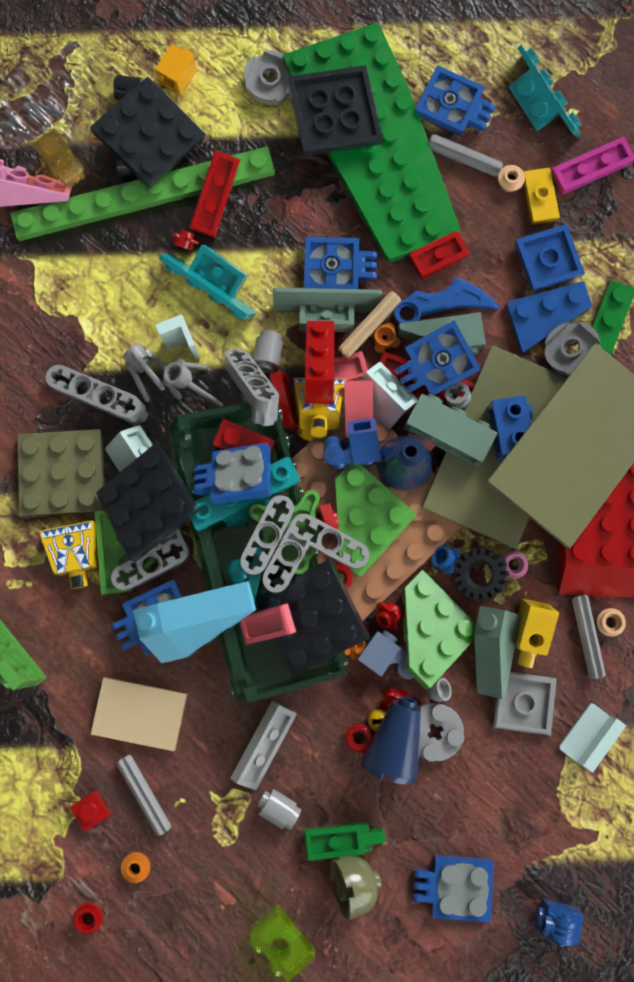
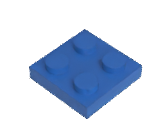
[514,224,585,292]

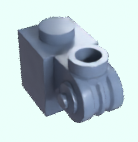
[357,630,414,679]

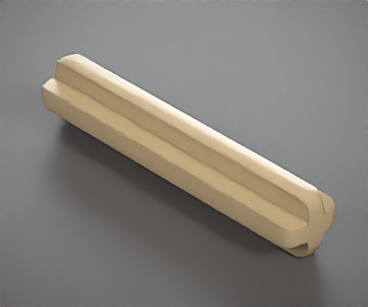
[338,291,401,358]

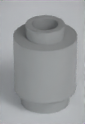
[253,330,283,373]
[257,789,301,830]

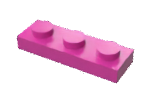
[551,136,634,195]

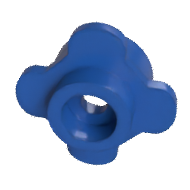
[431,544,461,575]

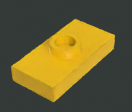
[524,168,560,225]

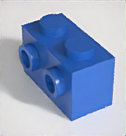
[487,395,533,460]

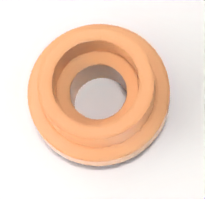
[498,165,525,192]
[596,608,626,637]

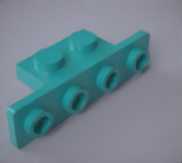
[508,44,582,138]
[159,245,257,320]
[191,457,301,531]

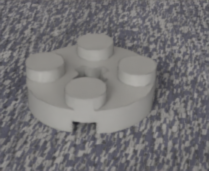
[244,50,290,105]
[545,322,601,377]
[419,703,464,761]

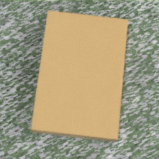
[91,677,187,751]

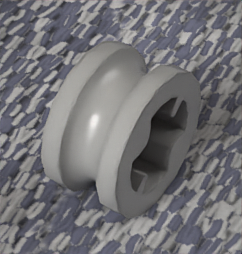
[445,382,472,409]

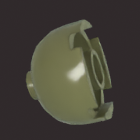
[330,856,381,920]

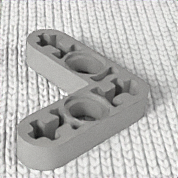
[263,514,369,593]
[111,528,190,591]

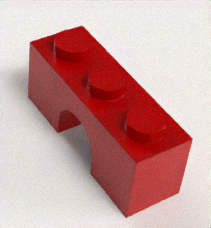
[305,320,334,404]

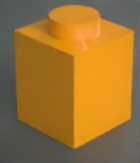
[155,44,197,96]

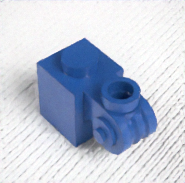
[323,418,382,469]
[534,899,584,947]

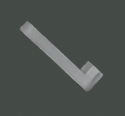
[224,349,279,426]
[46,365,148,426]

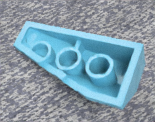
[133,581,256,663]

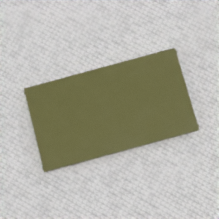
[487,343,634,549]
[422,345,567,549]

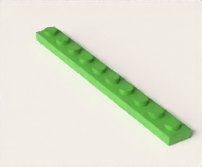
[11,146,275,241]

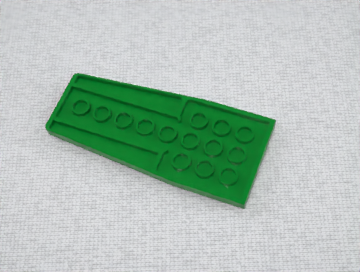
[282,22,460,263]

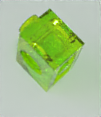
[249,903,315,982]

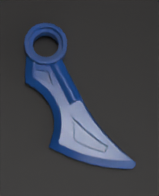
[393,277,499,326]

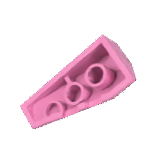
[0,159,72,207]

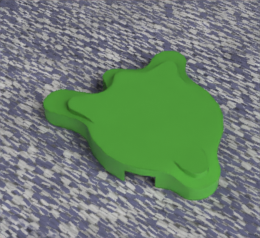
[249,490,320,575]

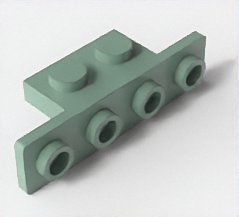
[273,288,382,332]

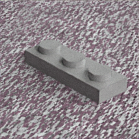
[230,701,297,790]

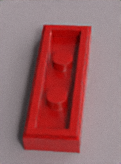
[189,150,241,238]

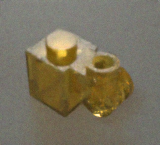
[32,129,85,188]

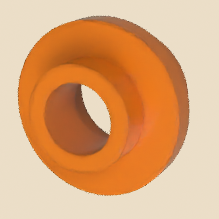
[121,852,151,883]

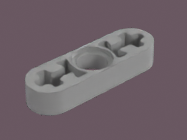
[241,495,294,575]

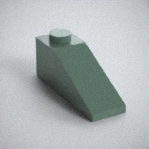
[397,312,486,356]
[474,606,521,700]

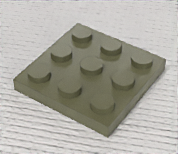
[18,429,104,517]

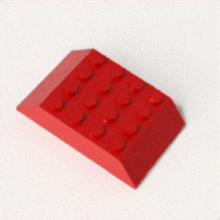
[558,463,634,598]

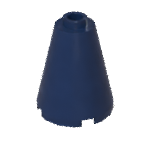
[377,435,433,490]
[361,696,421,784]

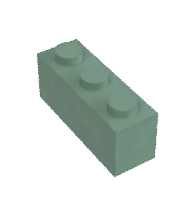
[404,394,497,467]

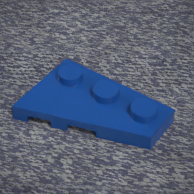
[505,281,592,355]

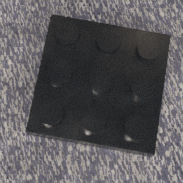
[287,65,383,157]
[90,76,206,189]
[96,442,199,562]
[256,559,370,676]

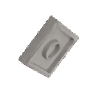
[492,672,557,736]

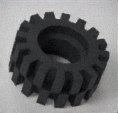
[454,548,509,600]

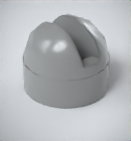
[426,678,451,702]

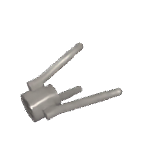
[123,344,168,402]
[162,358,223,408]

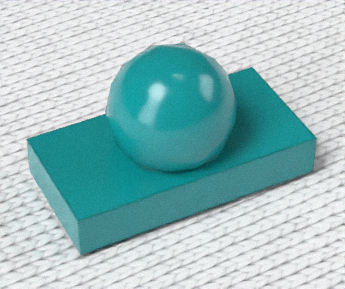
[227,546,267,602]

